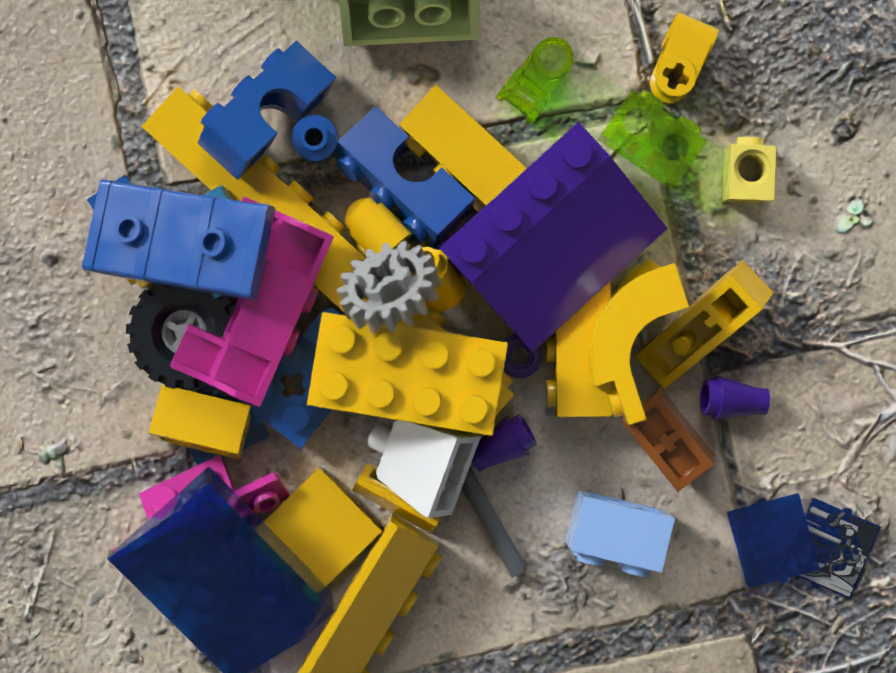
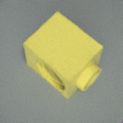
[722,137,776,204]

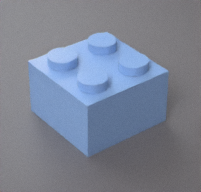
[565,489,675,577]

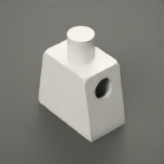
[368,420,481,518]

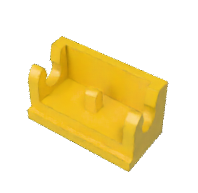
[149,384,251,460]

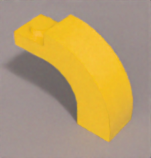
[589,263,689,425]

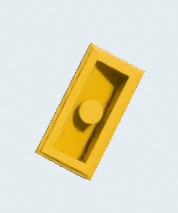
[352,463,441,532]

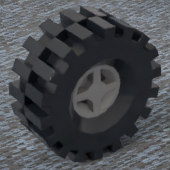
[126,283,237,389]

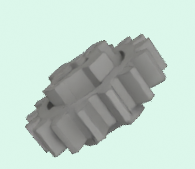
[337,241,441,334]

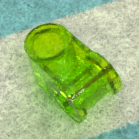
[495,37,574,125]

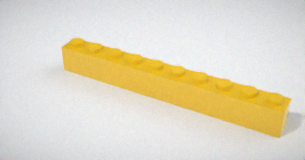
[141,86,515,435]

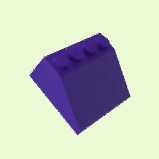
[440,121,668,352]

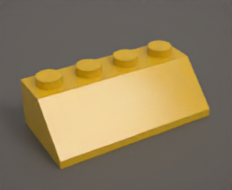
[297,514,442,673]

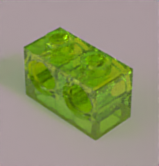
[598,90,707,190]

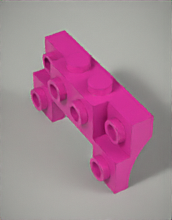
[170,196,334,407]

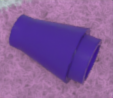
[700,376,770,421]
[472,414,537,472]

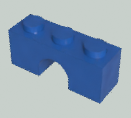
[197,40,337,180]
[334,106,475,248]

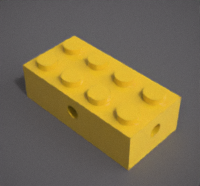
[307,312,508,436]

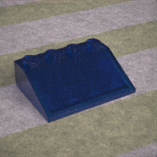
[107,467,335,673]

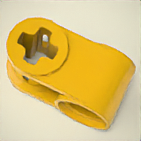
[649,12,719,104]

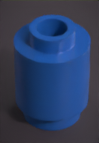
[292,115,340,165]

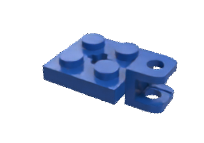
[235,308,344,449]

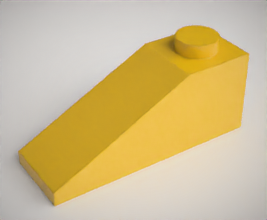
[634,260,773,389]

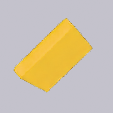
[255,467,382,594]

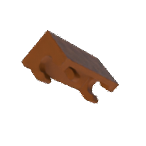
[621,386,715,492]

